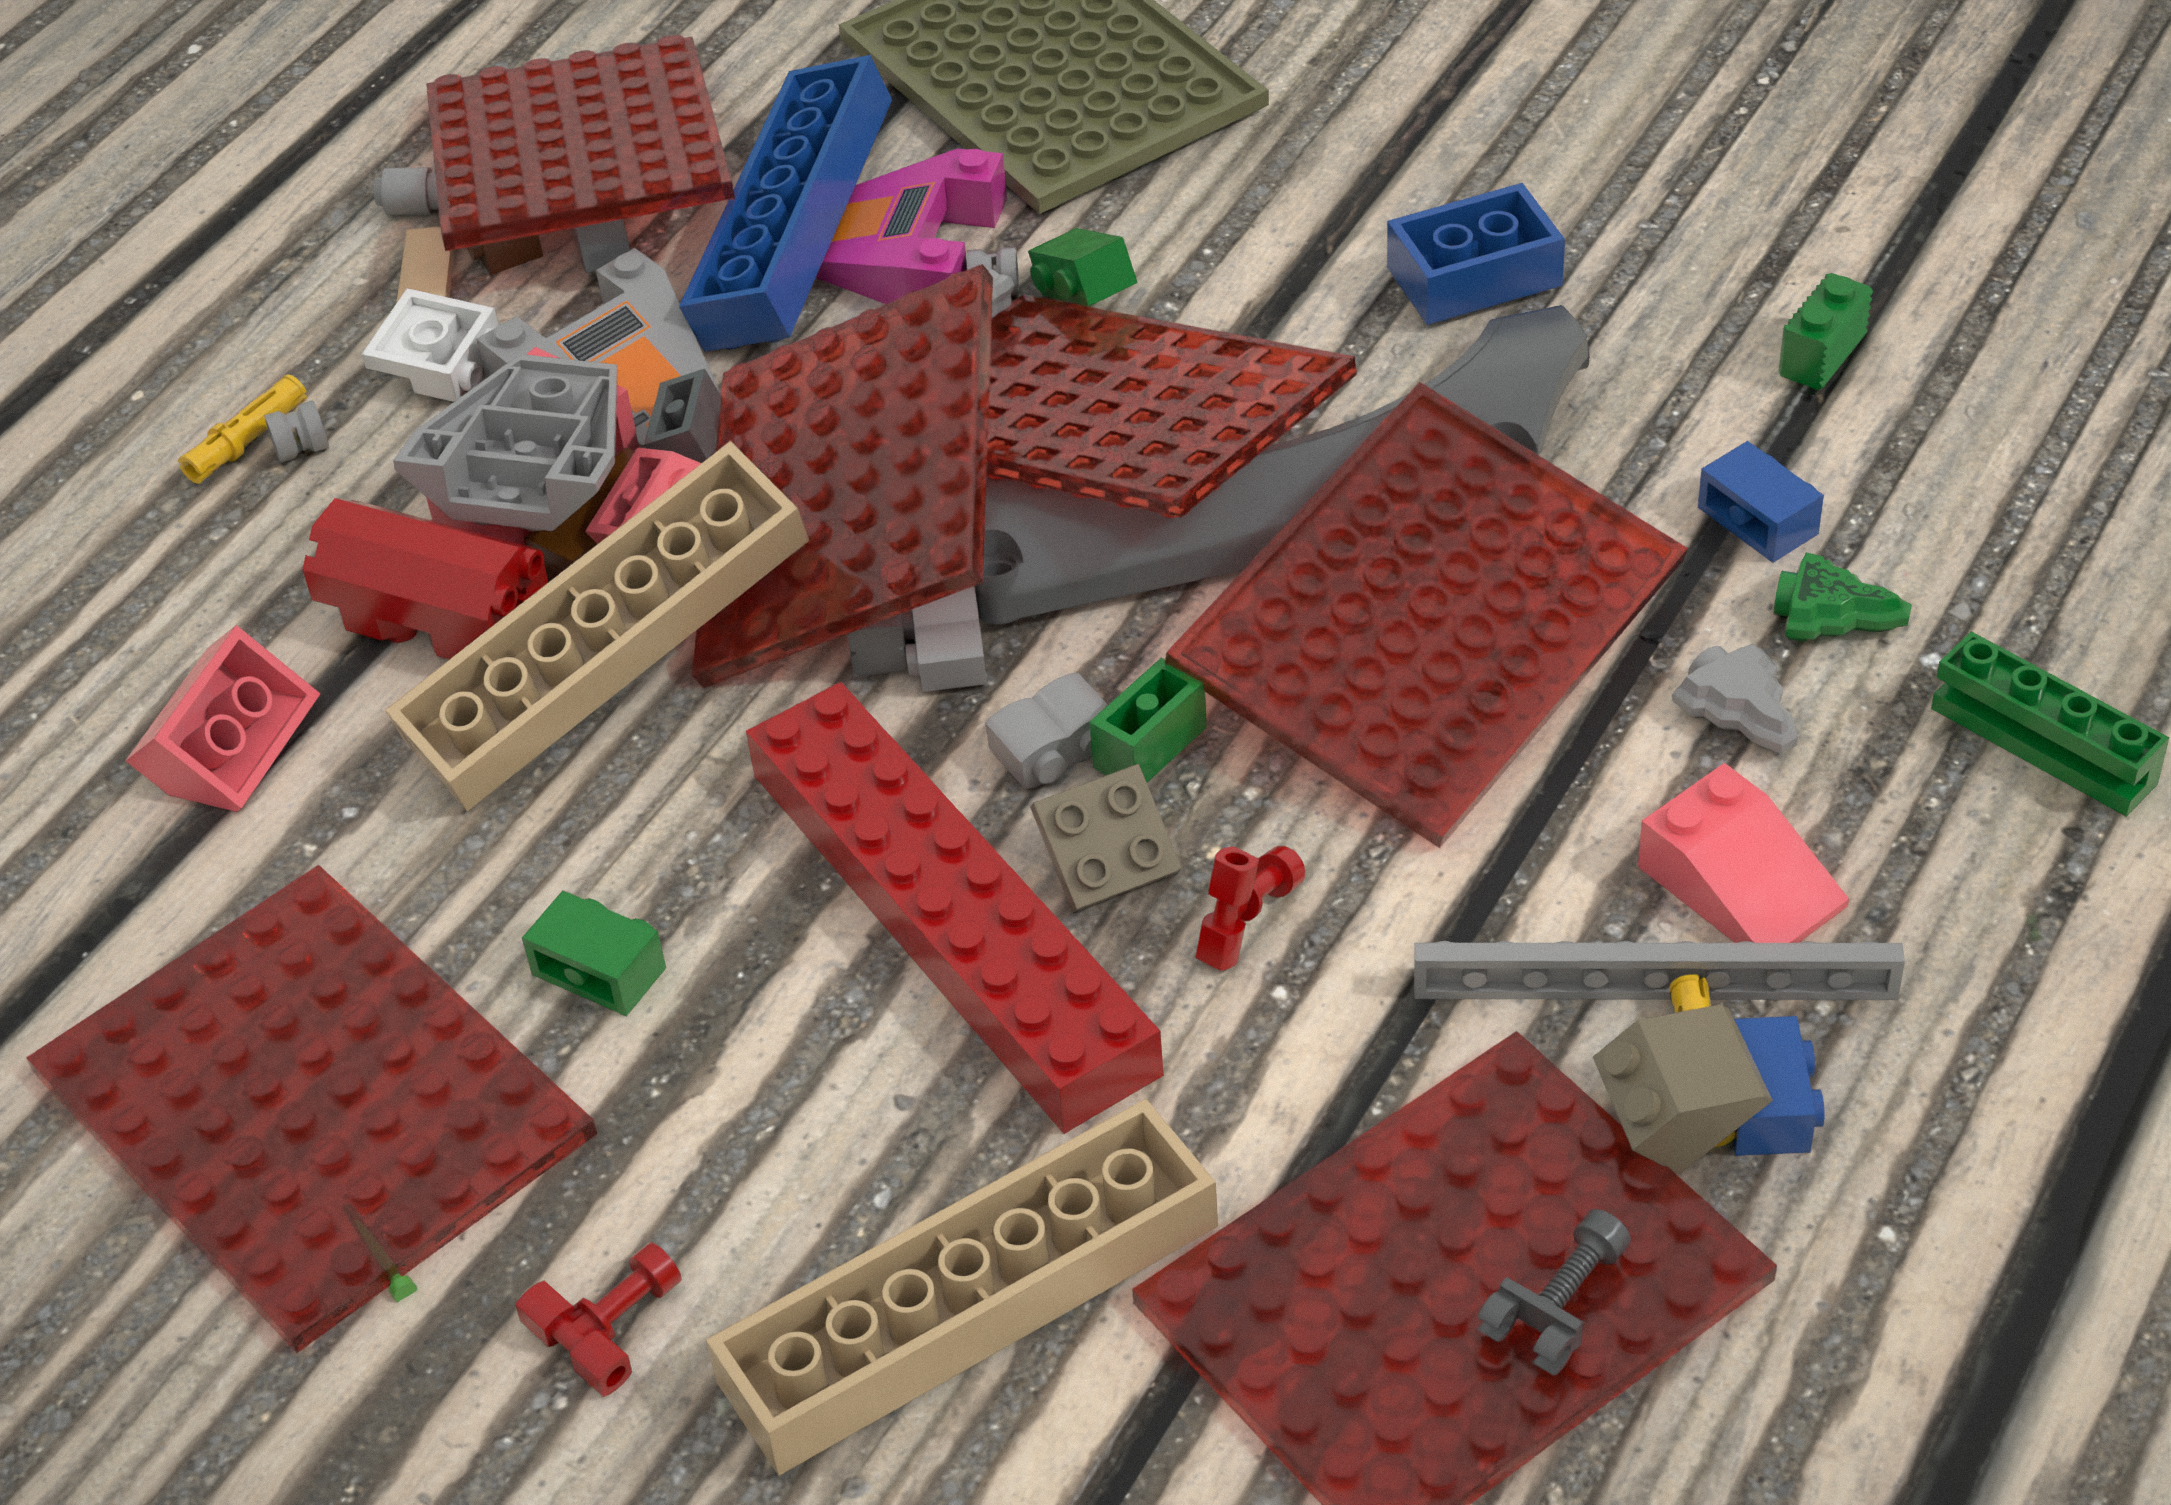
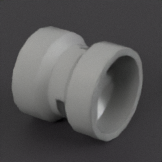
[967,247,1019,296]
[264,400,329,463]

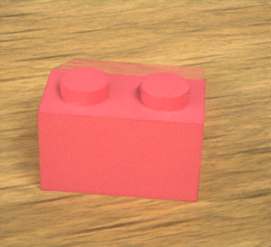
[1638,763,1849,943]

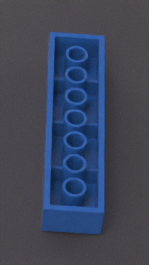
[679,55,892,352]

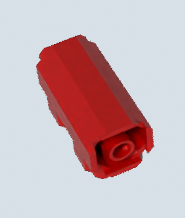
[302,498,548,660]

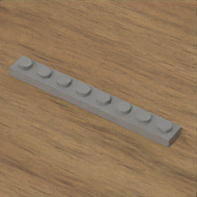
[1414,941,1905,1000]

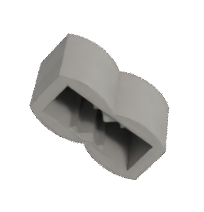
[901,583,987,692]
[985,673,1108,789]

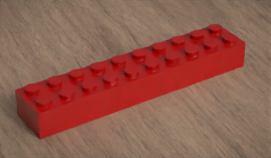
[746,682,1164,1134]

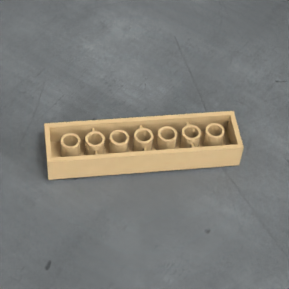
[385,441,809,811]
[706,1098,1218,1476]

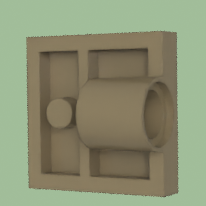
[1030,764,1182,913]

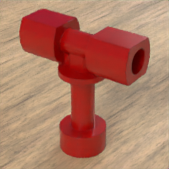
[1195,846,1305,970]
[515,1242,682,1397]

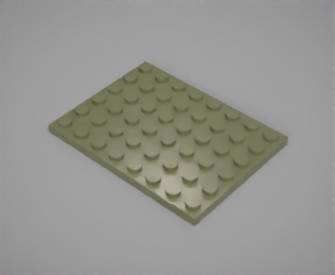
[839,0,1269,214]

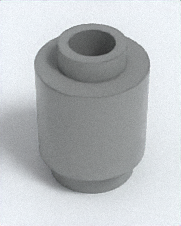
[374,167,446,215]

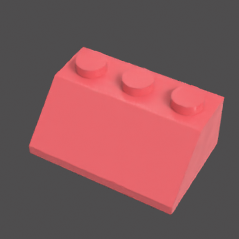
[126,625,321,812]

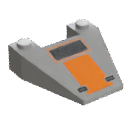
[476,248,721,448]

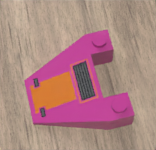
[816,148,1007,316]

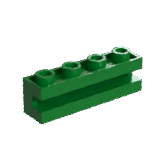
[1931,631,2170,817]

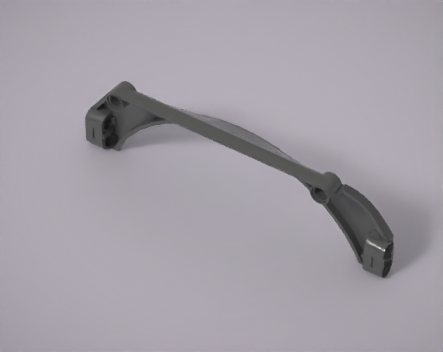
[823,305,1590,624]

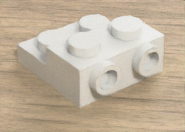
[362,288,499,402]

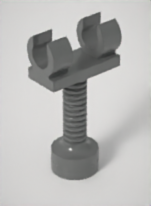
[1477,1209,1631,1375]

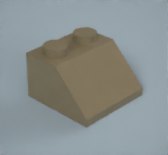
[1593,1004,1773,1174]

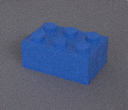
[1387,183,1565,325]

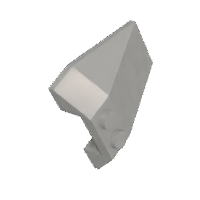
[393,354,618,531]

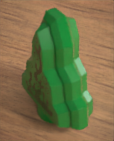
[1773,552,1912,641]

